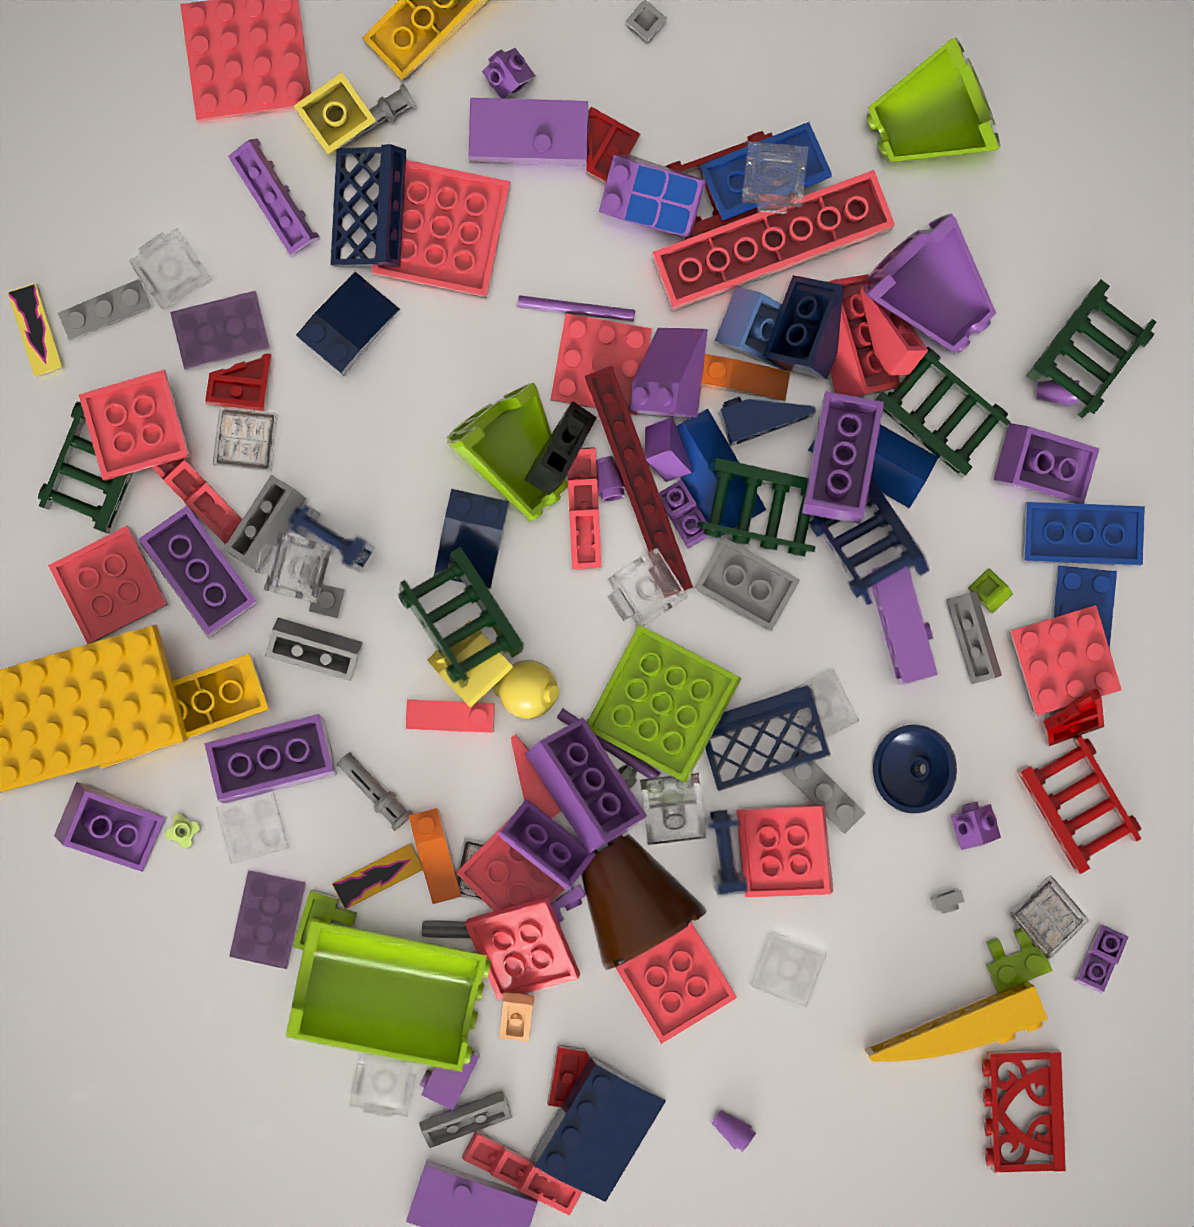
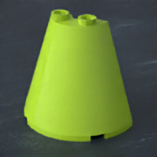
[867,37,1001,162]
[447,382,568,521]

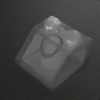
[640,772,706,845]

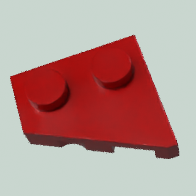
[586,107,640,183]
[205,354,272,411]
[1043,688,1105,746]
[547,1045,589,1107]

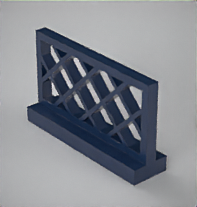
[330,144,407,267]
[705,685,831,791]

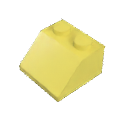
[294,72,376,155]
[427,620,513,708]

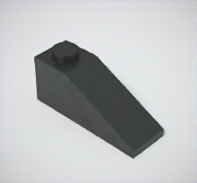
[524,401,597,495]

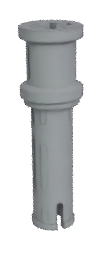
[339,83,417,148]
[337,752,413,831]

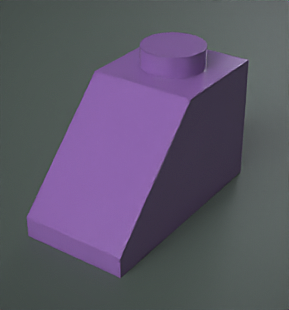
[419,1051,480,1111]

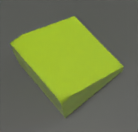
[968,568,1013,613]

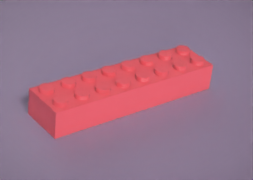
[652,170,895,311]

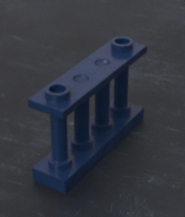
[809,477,930,606]
[288,504,375,572]
[704,810,749,896]

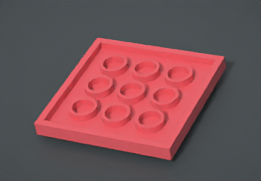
[180,0,311,122]
[371,160,510,297]

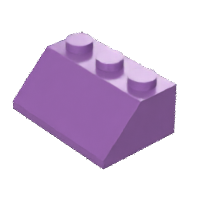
[498,799,596,891]

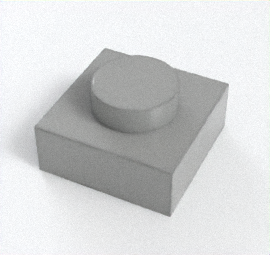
[625,0,667,42]
[309,583,345,618]
[930,889,965,913]

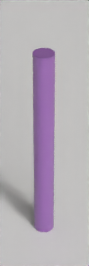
[518,295,635,321]
[556,708,661,782]

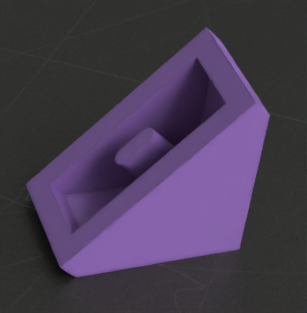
[645,417,694,482]

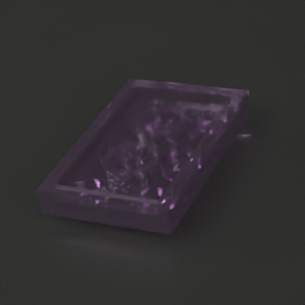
[170,291,271,370]
[229,870,307,969]

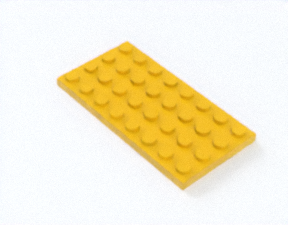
[0,625,188,793]

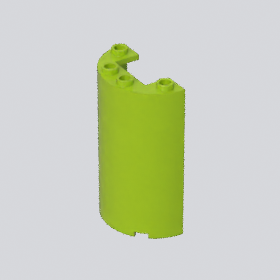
[286,920,491,1072]

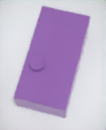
[468,98,588,166]
[802,391,884,524]
[139,505,256,638]
[867,566,938,684]
[204,714,337,804]
[525,717,647,854]
[406,1160,538,1227]

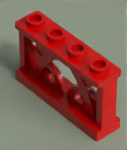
[982,1049,1066,1173]

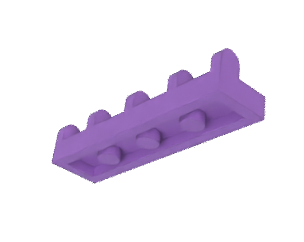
[228,138,320,255]

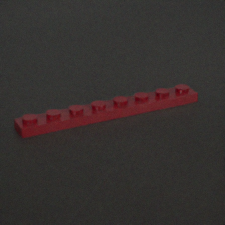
[585,366,693,597]

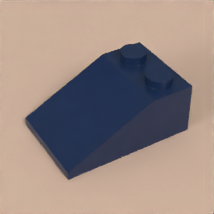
[296,272,400,376]
[762,275,844,379]
[718,396,817,447]
[433,489,510,589]

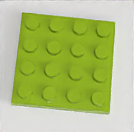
[587,625,742,783]

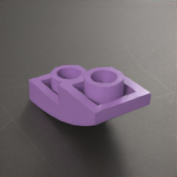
[659,479,709,548]
[551,884,585,927]
[1075,925,1128,993]

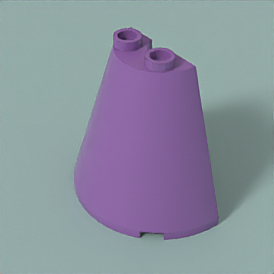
[863,214,996,353]

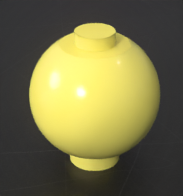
[494,660,559,719]

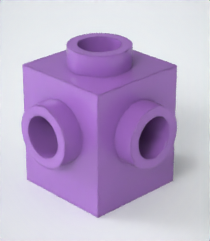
[482,48,536,99]
[951,802,1001,850]

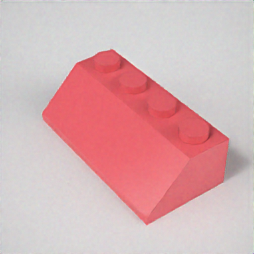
[828,274,900,398]

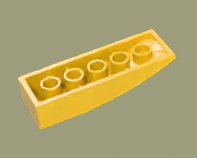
[362,0,489,80]
[99,654,269,769]
[864,981,1048,1062]

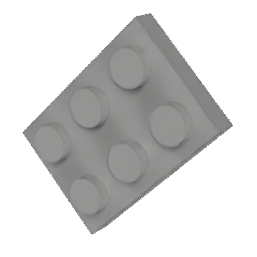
[694,536,800,631]

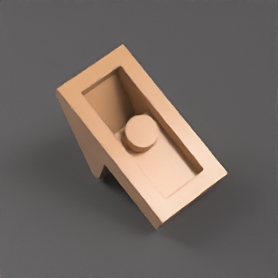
[499,992,534,1042]

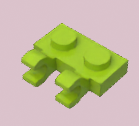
[293,890,357,950]
[986,927,1053,993]

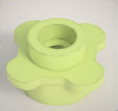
[165,814,200,848]

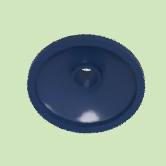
[873,725,957,813]

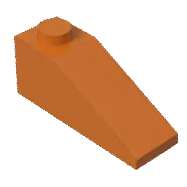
[701,354,790,401]
[408,808,462,904]

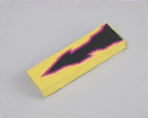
[7,283,64,377]

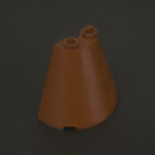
[581,834,707,970]

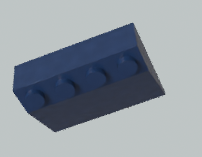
[530,1057,666,1202]

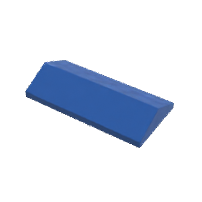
[677,409,767,539]
[808,424,939,508]

